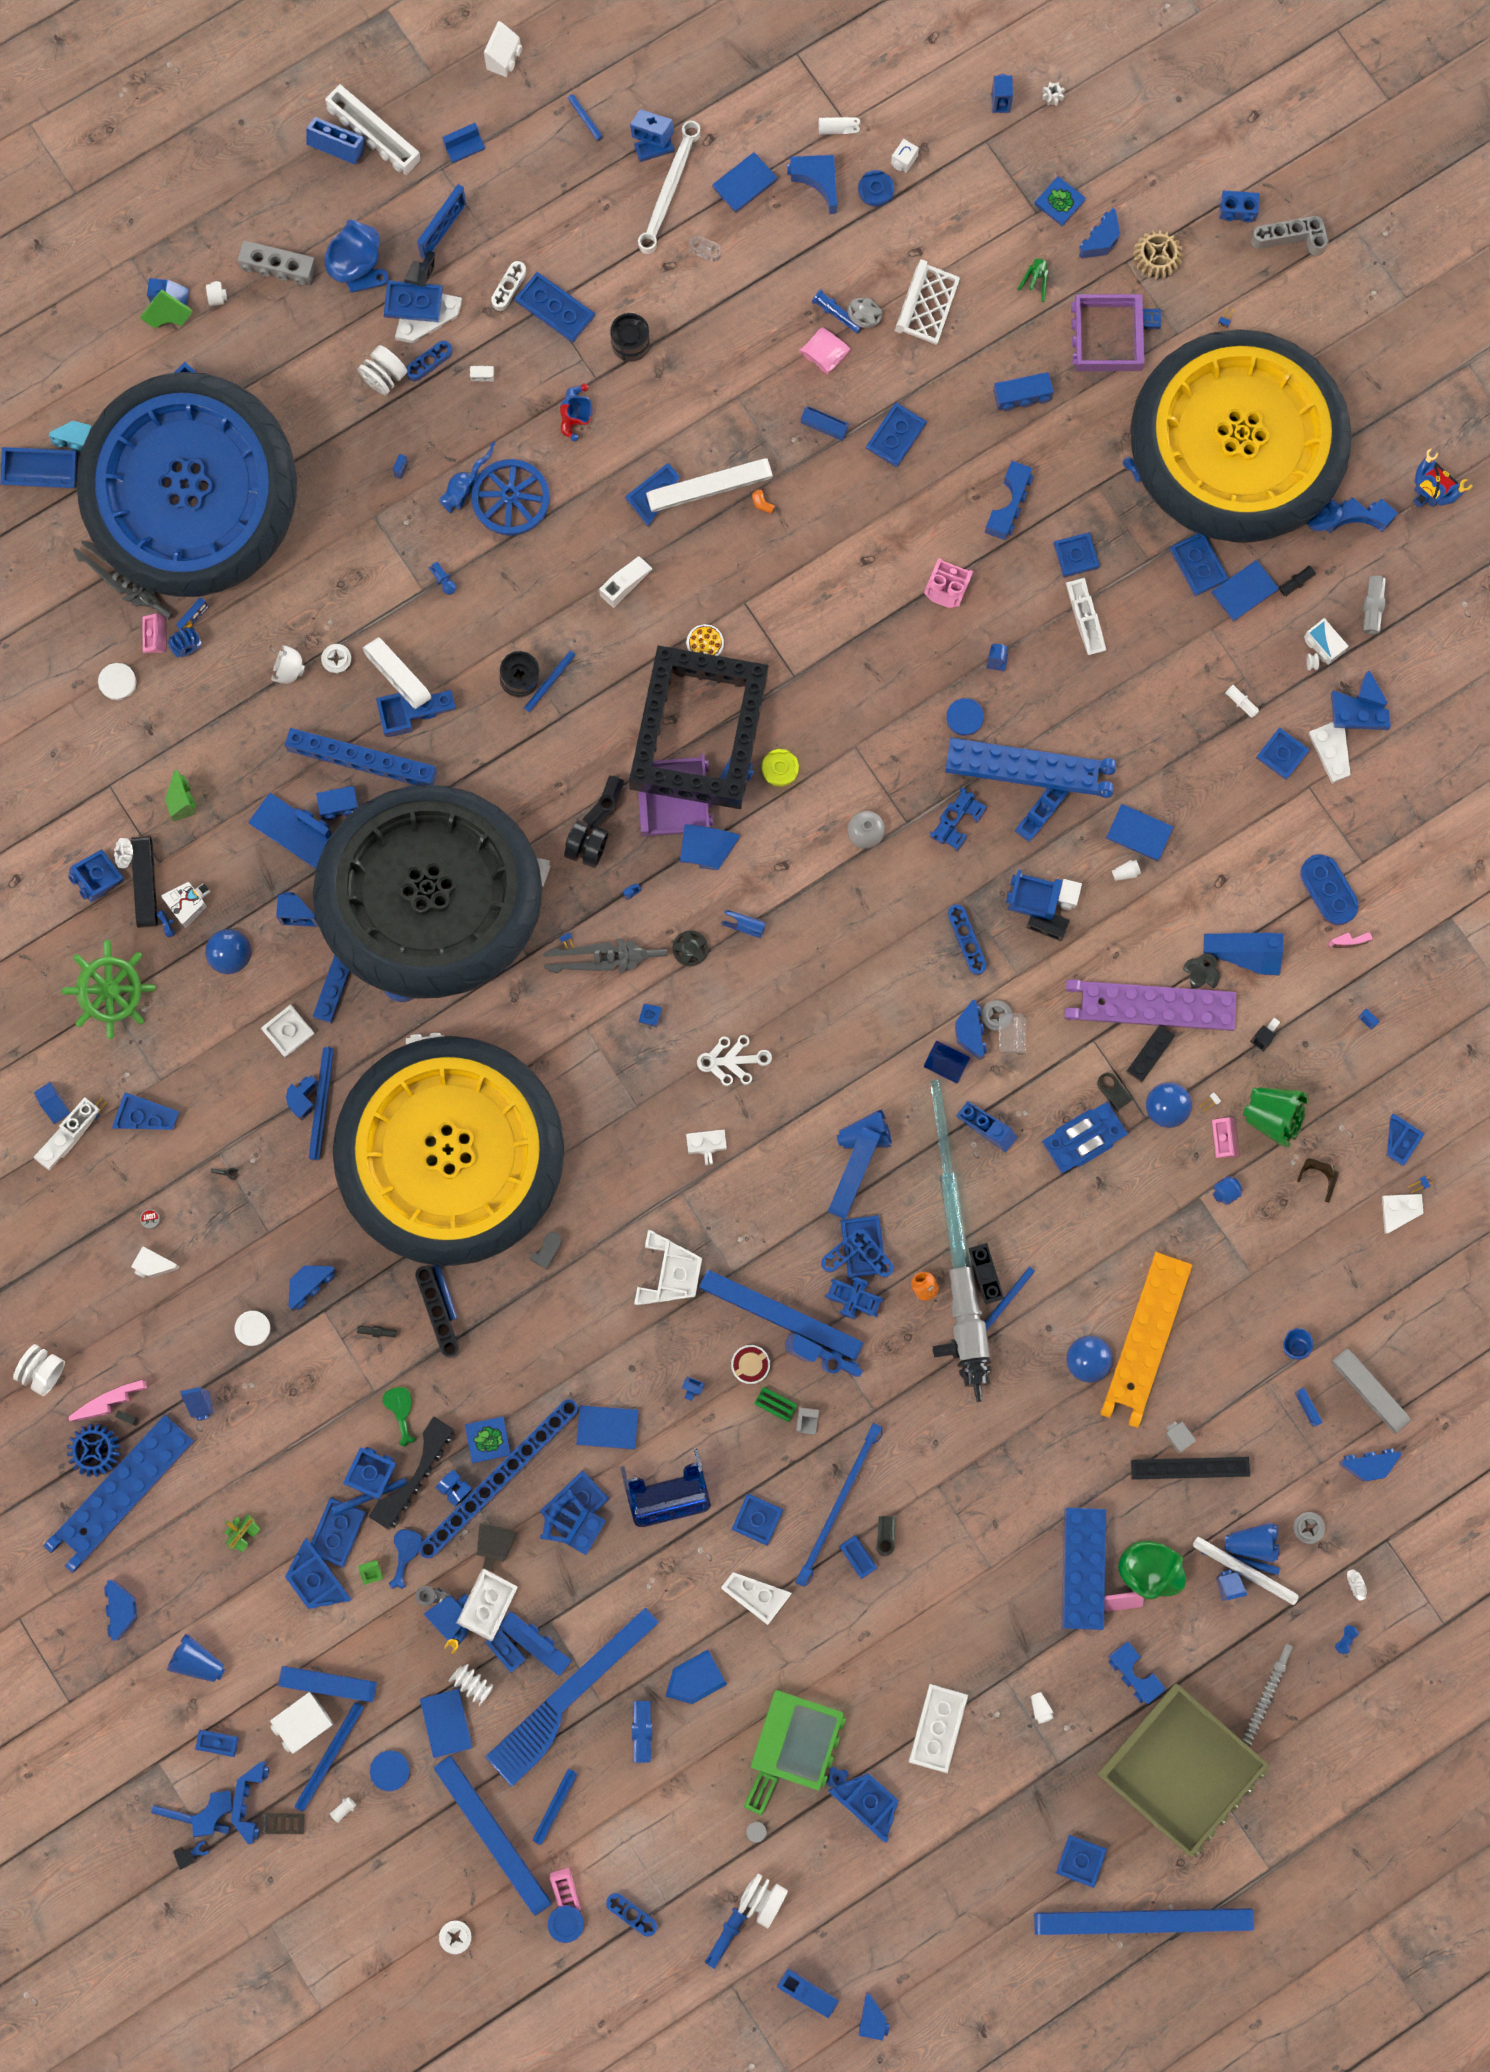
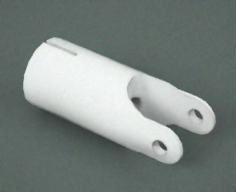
[819,117,860,135]

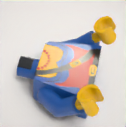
[1413,448,1473,507]

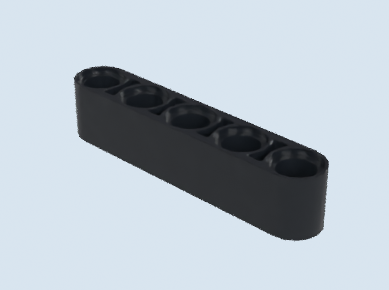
[131,836,158,928]
[415,1266,460,1359]

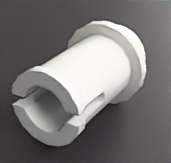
[330,1797,356,1823]

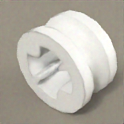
[1306,653,1319,671]

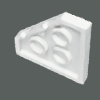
[395,294,462,344]

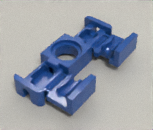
[930,788,987,852]

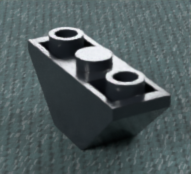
[968,1243,1004,1305]

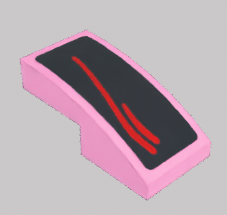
[1328,932,1373,949]

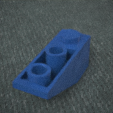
[956,1101,1017,1152]
[777,1967,839,2019]

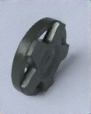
[672,931,708,966]

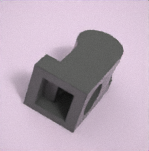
[529,1232,562,1270]

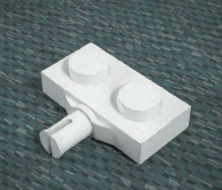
[686,1130,727,1166]

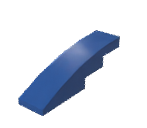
[1015,788,1070,843]

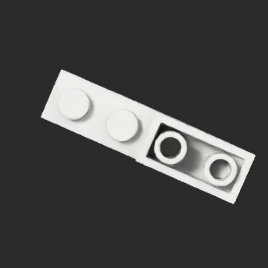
[34,1098,100,1171]

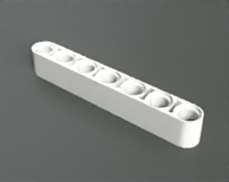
[646,459,773,512]

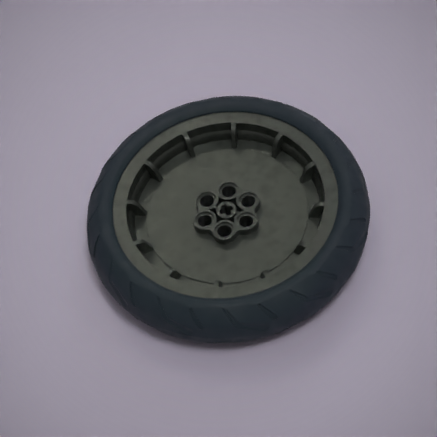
[313,785,542,999]

